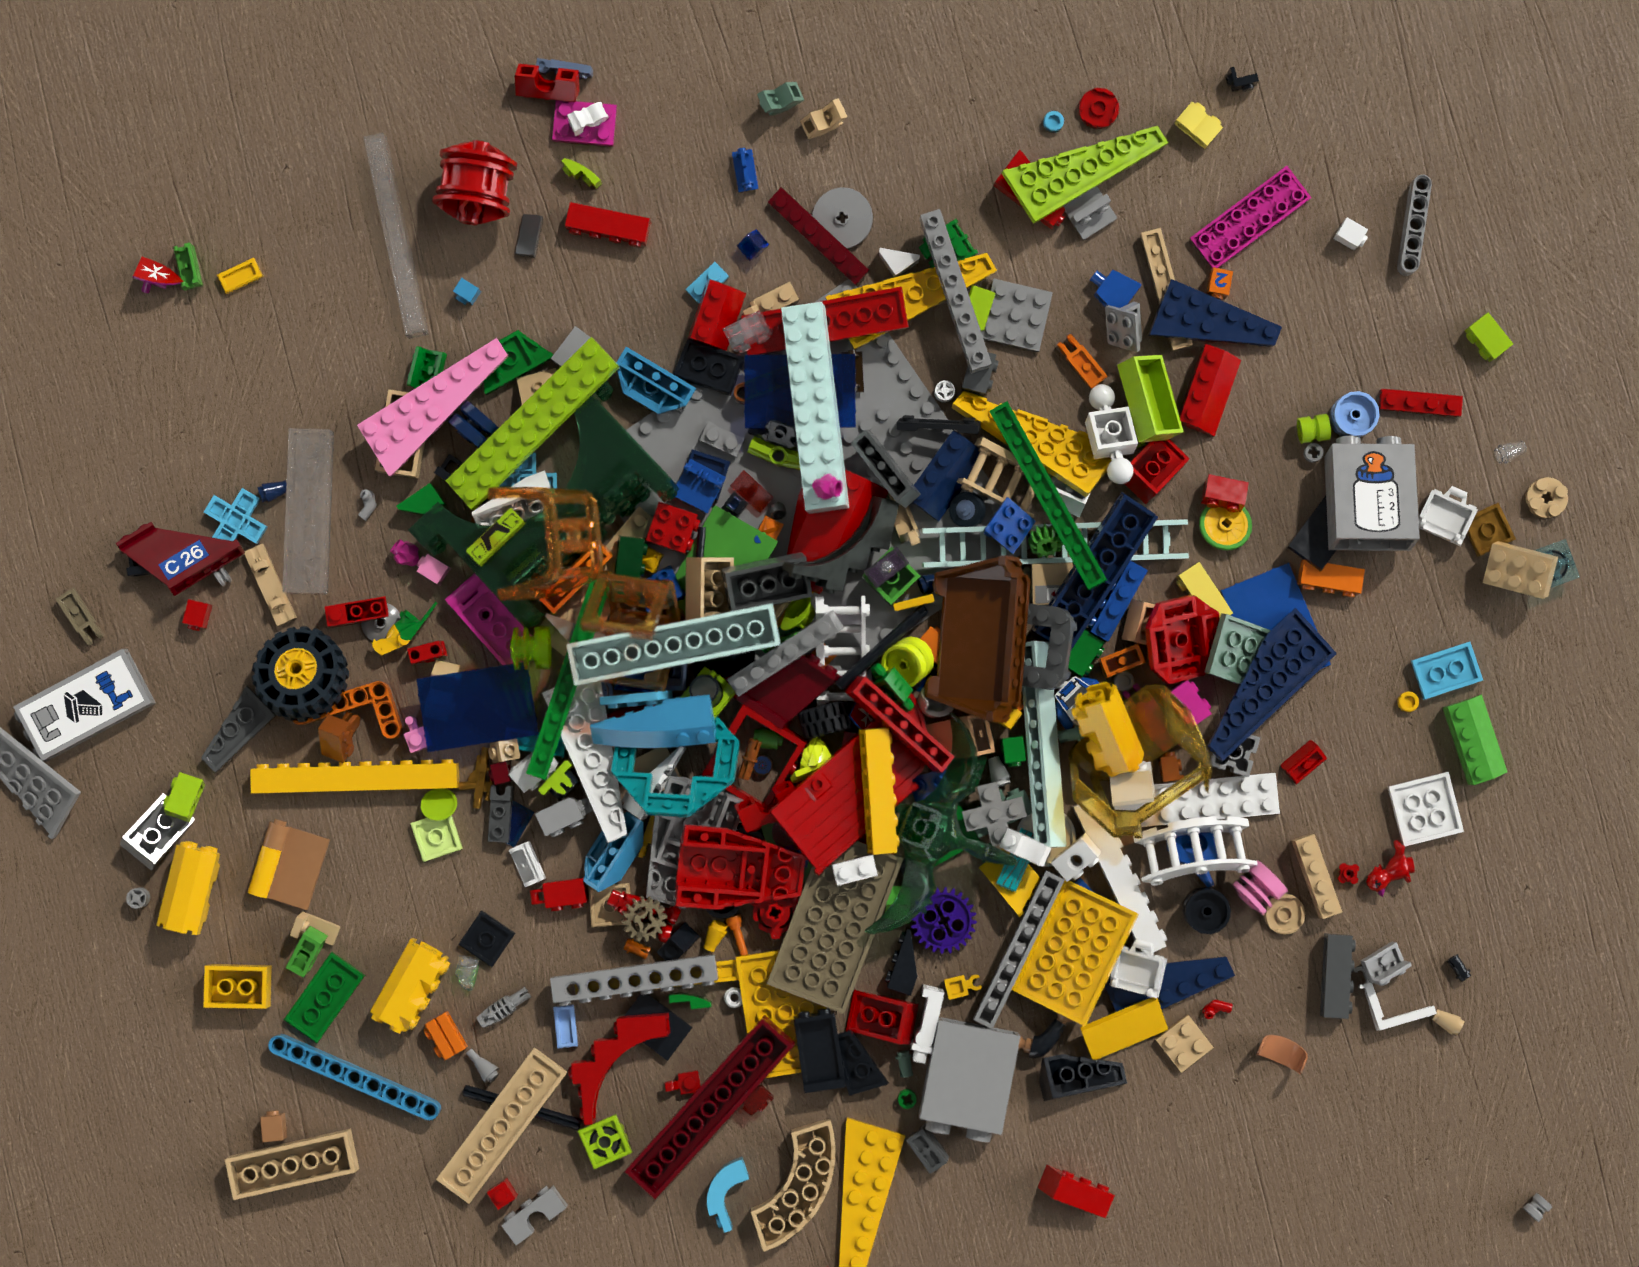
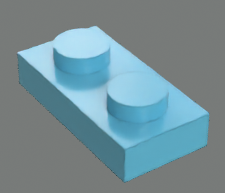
[686,262,729,304]

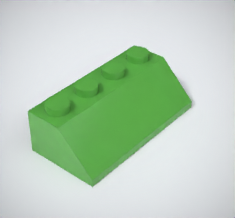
[1442,695,1507,785]

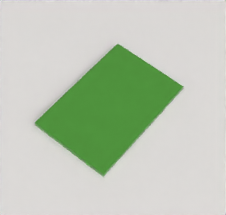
[669,505,779,615]

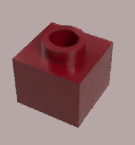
[489,761,514,785]

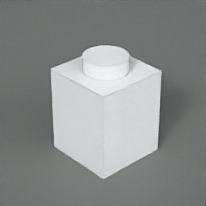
[1333,217,1368,250]

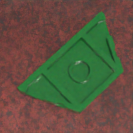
[484,330,553,395]

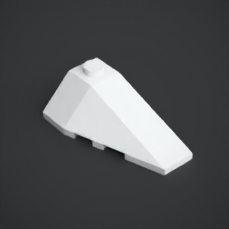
[471,470,561,529]
[622,746,686,819]

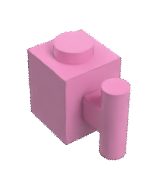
[404,716,433,753]

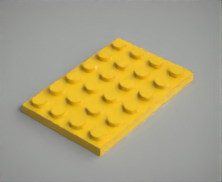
[1012,879,1139,1026]
[735,950,827,1078]

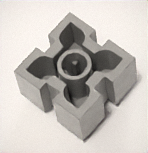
[1206,735,1261,777]

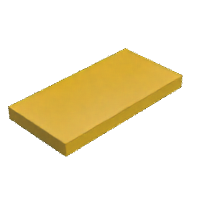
[1080,997,1169,1060]

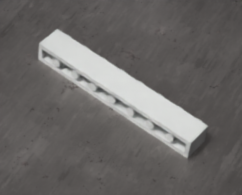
[1072,796,1167,954]

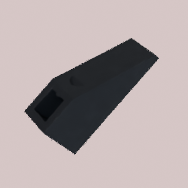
[885,928,918,996]

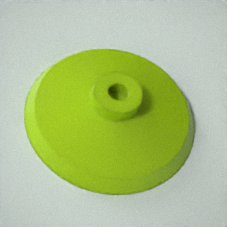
[421,788,457,821]

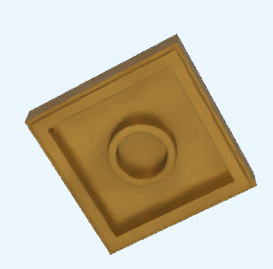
[1467,503,1516,557]

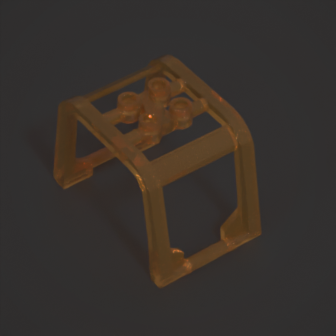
[488,486,603,601]
[581,570,680,692]

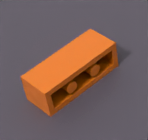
[1297,559,1365,598]

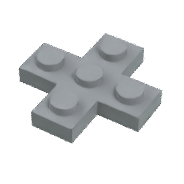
[962,782,1027,847]

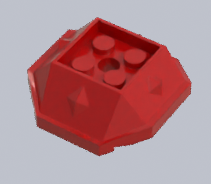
[1145,595,1220,684]

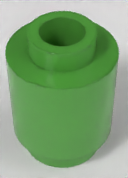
[753,727,783,750]

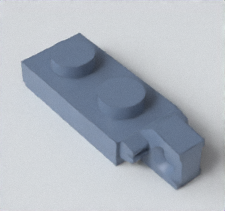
[536,58,593,80]

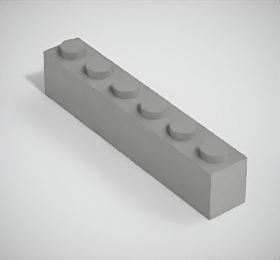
[727,610,844,697]

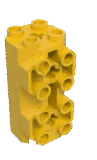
[1072,682,1144,777]
[156,841,220,935]
[370,938,451,1034]

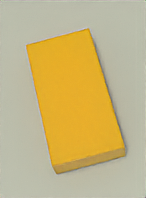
[217,258,263,294]
[893,593,935,611]

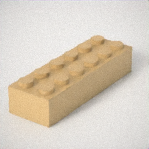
[225,1128,359,1200]

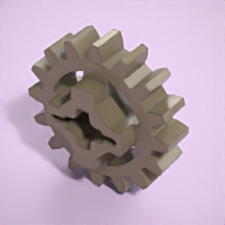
[621,896,667,942]

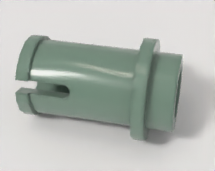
[1057,725,1084,744]
[896,1050,913,1077]

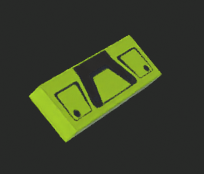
[466,508,526,566]

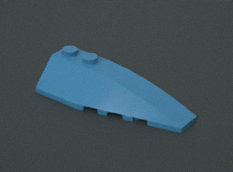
[590,695,716,748]

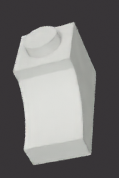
[999,828,1051,867]

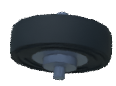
[949,491,986,527]

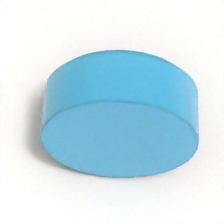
[1043,111,1064,133]

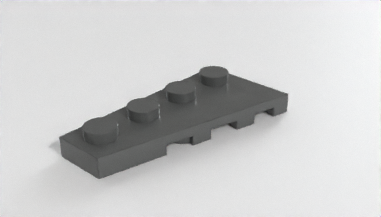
[201,686,276,772]

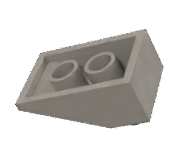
[120,793,195,871]

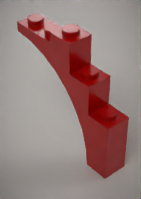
[568,1013,670,1125]

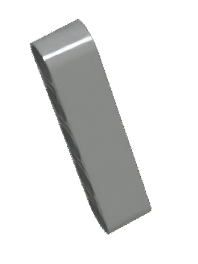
[1397,175,1432,276]

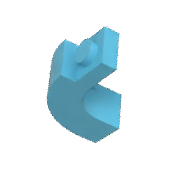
[707,1157,749,1233]

